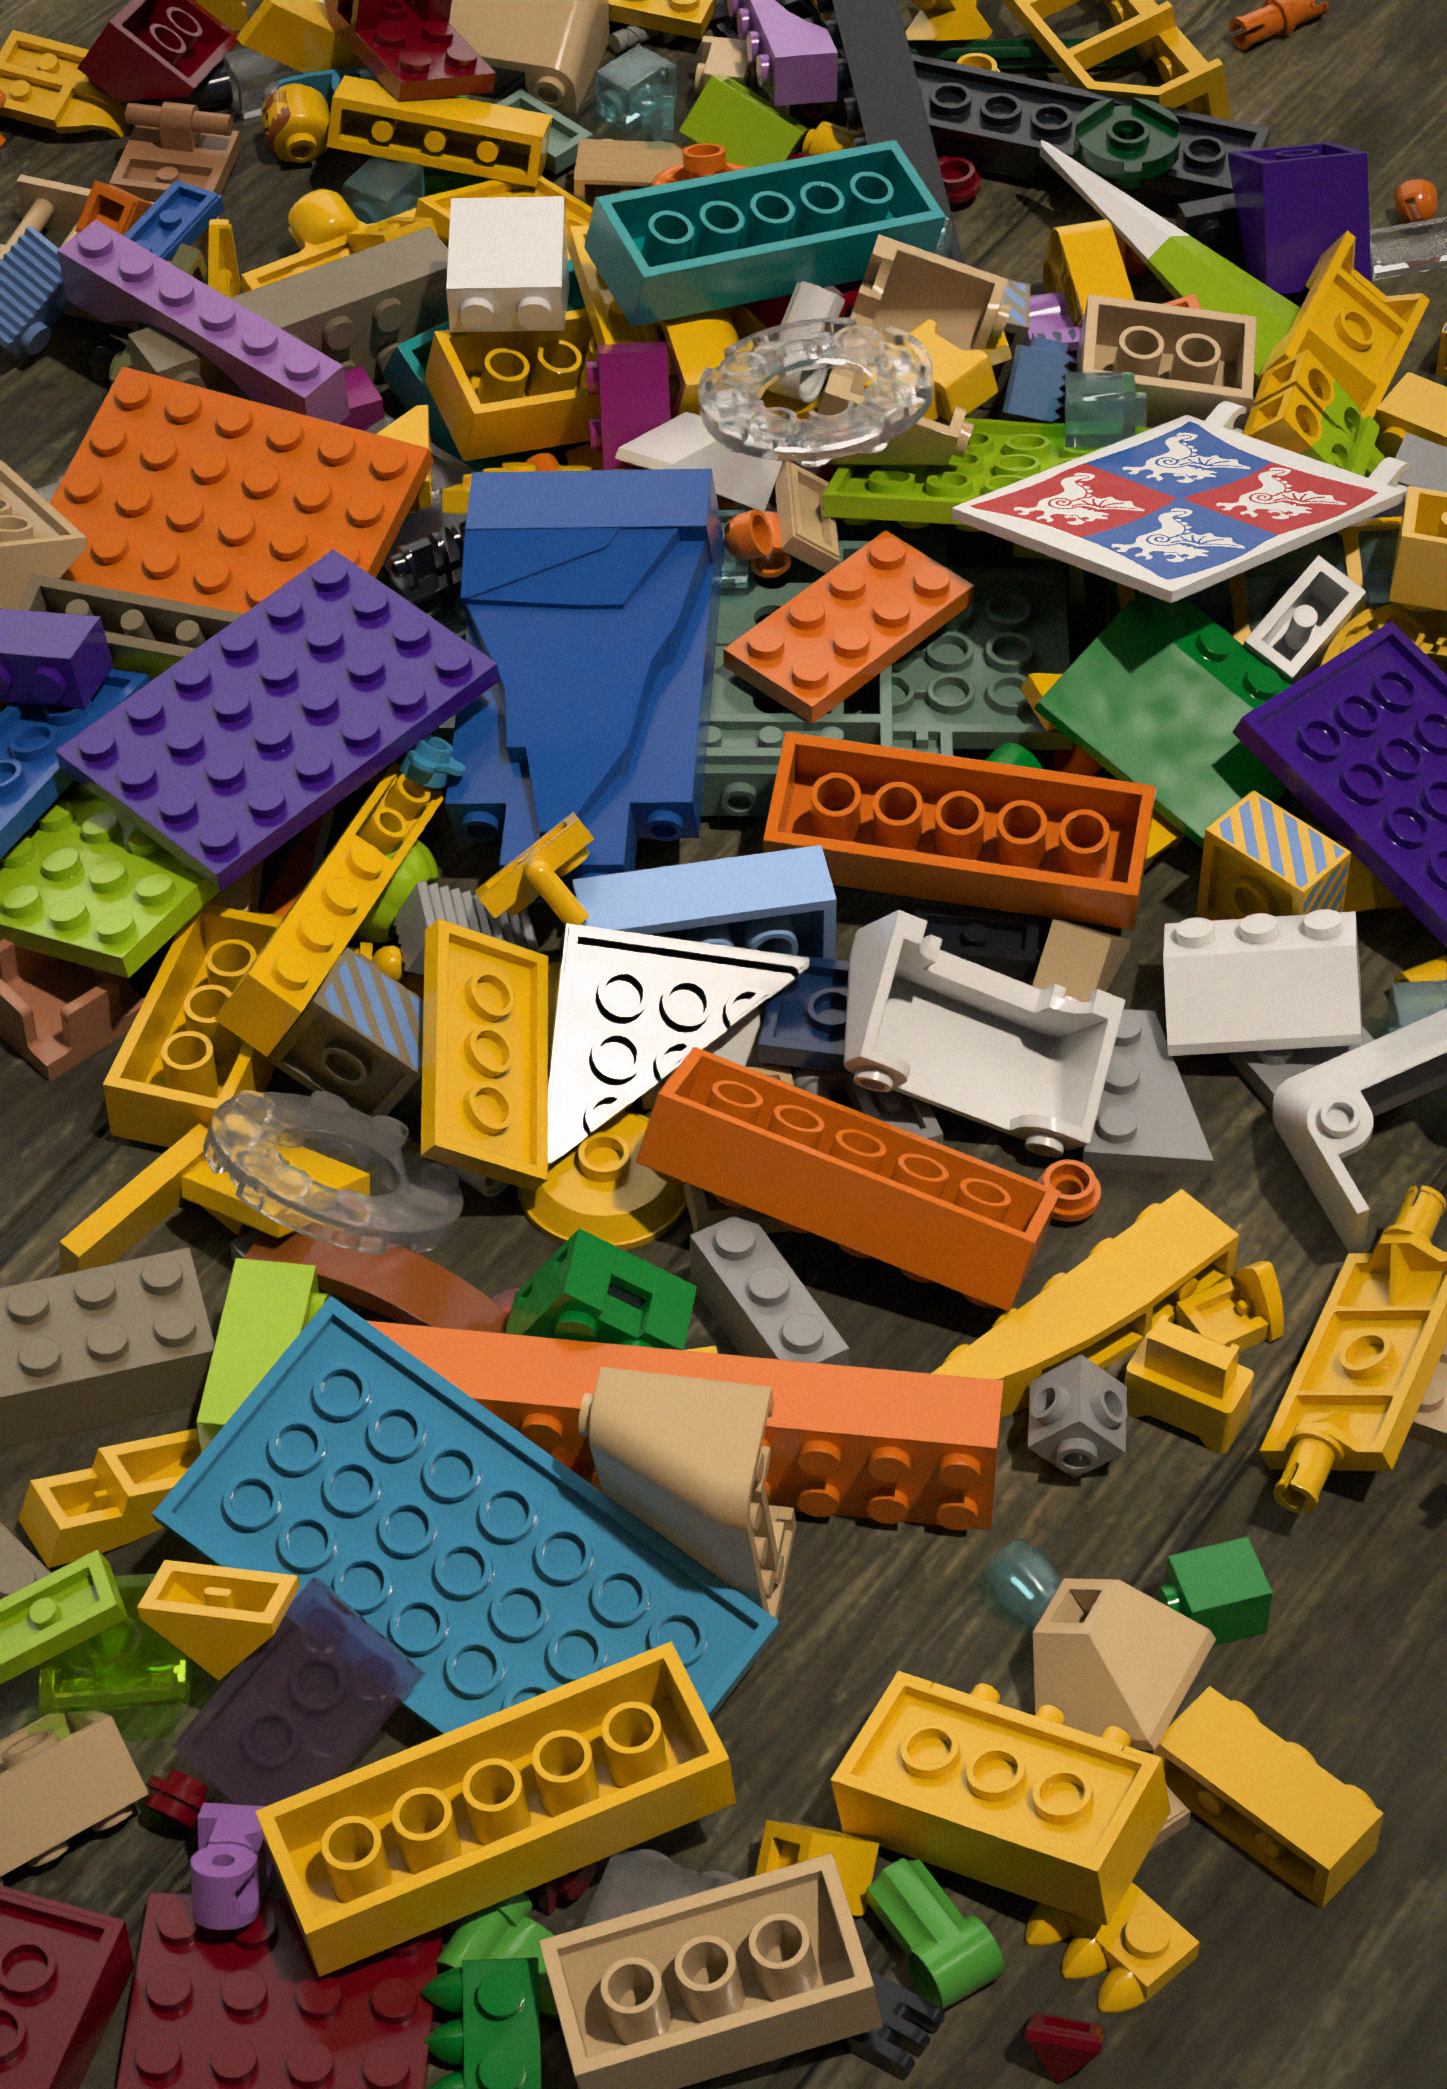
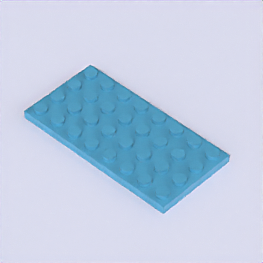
[152,1296,780,1859]

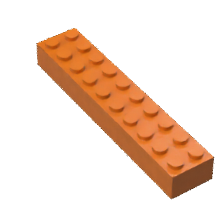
[313,1316,1004,1530]

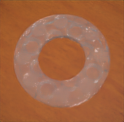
[698,318,935,467]
[203,1090,463,1254]

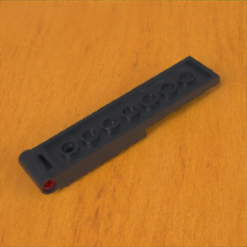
[789,50,1270,200]

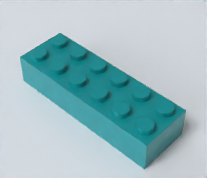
[584,140,946,327]

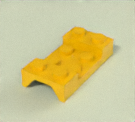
[1257,230,1430,419]

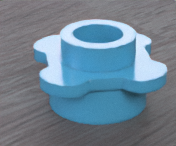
[399,735,466,788]

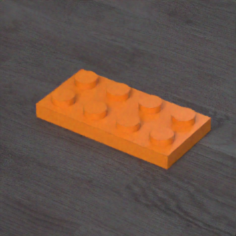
[723,530,974,724]

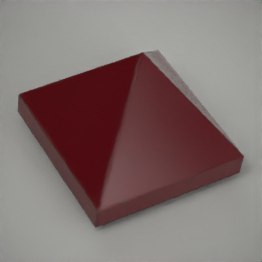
[1025,2012,1106,2084]

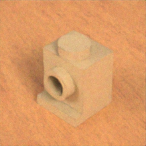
[695,36,754,95]

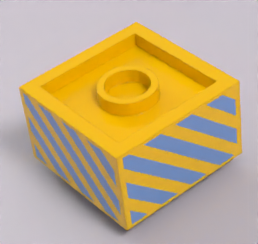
[1196,790,1352,921]

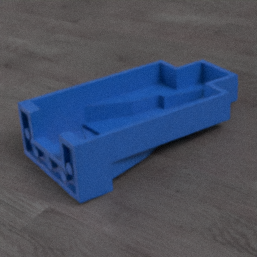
[445,469,725,904]

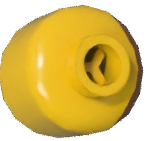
[261,83,330,163]

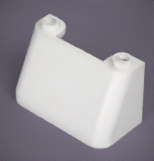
[844,910,1125,1158]

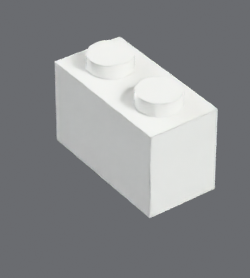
[1243,555,1366,685]

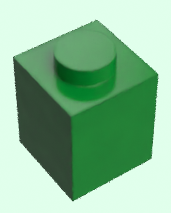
[1157,1536,1273,1646]

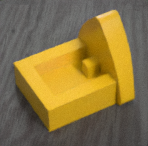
[1176,1261,1284,1352]

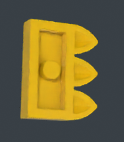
[1025,1882,1200,2013]

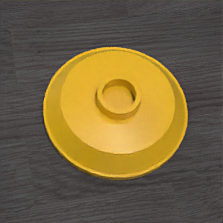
[517,1111,688,1251]

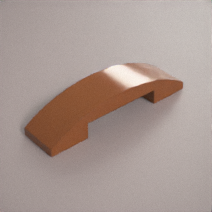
[244,1219,510,1334]

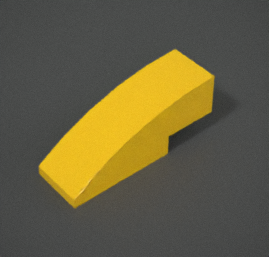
[18,1428,201,1568]

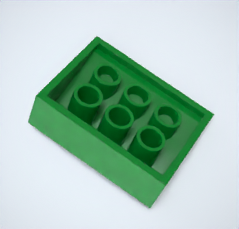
[1034,592,1293,849]

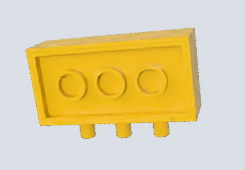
[831,1671,1171,1926]

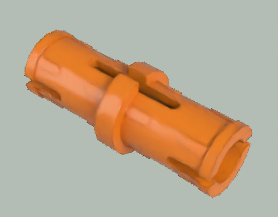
[1229,0,1329,50]

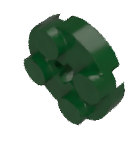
[1073,98,1181,189]

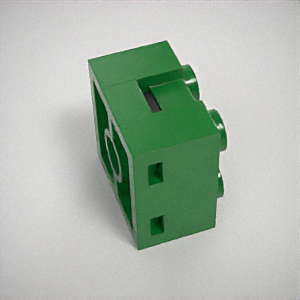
[505,1228,697,1350]

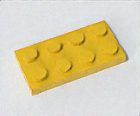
[421,918,548,1191]

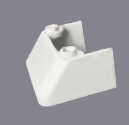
[1272,1008,1447,1254]

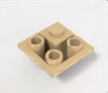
[1033,1578,1216,1750]

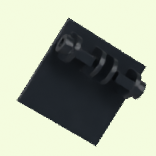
[382,501,467,605]

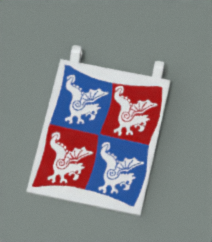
[952,401,1411,603]

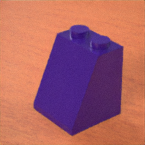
[1228,142,1371,302]

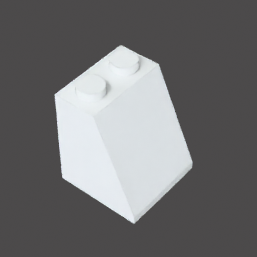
[446,196,570,332]

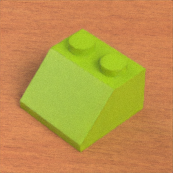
[679,73,811,168]

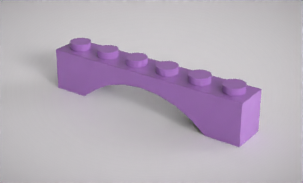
[727,0,838,106]
[57,220,350,424]

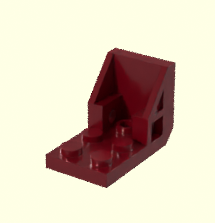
[324,0,496,102]

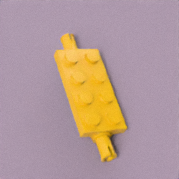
[1259,1185,1447,1514]

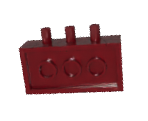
[0,1885,135,2089]

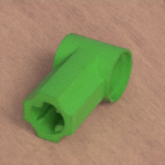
[866,1858,1005,2010]

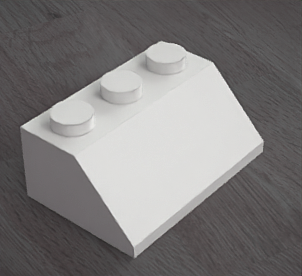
[1163,909,1362,1056]

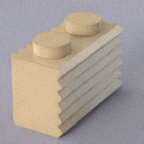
[574,139,685,208]

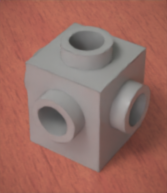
[1028,1355,1127,1479]

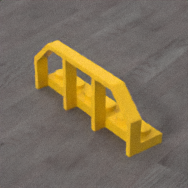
[1002,0,1232,120]

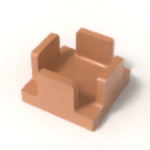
[0,939,145,1082]

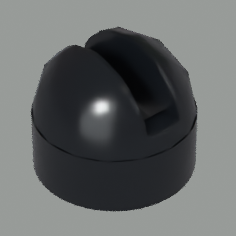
[88,337,127,386]

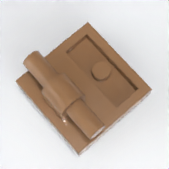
[109,101,241,202]

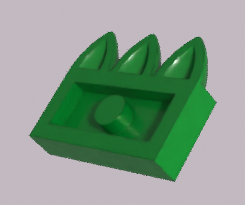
[422,1957,542,2089]

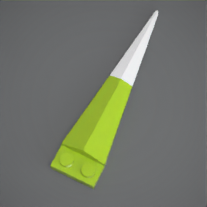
[1040,140,1300,392]

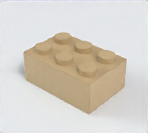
[1072,294,1257,430]

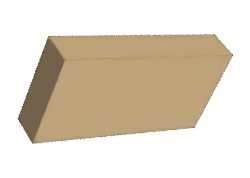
[775,460,840,573]

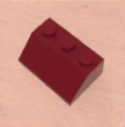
[77,0,239,102]

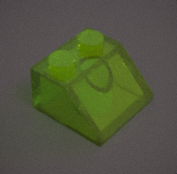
[39,1573,194,1715]

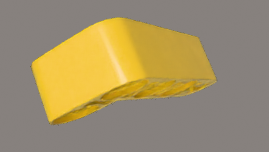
[1043,219,1135,328]

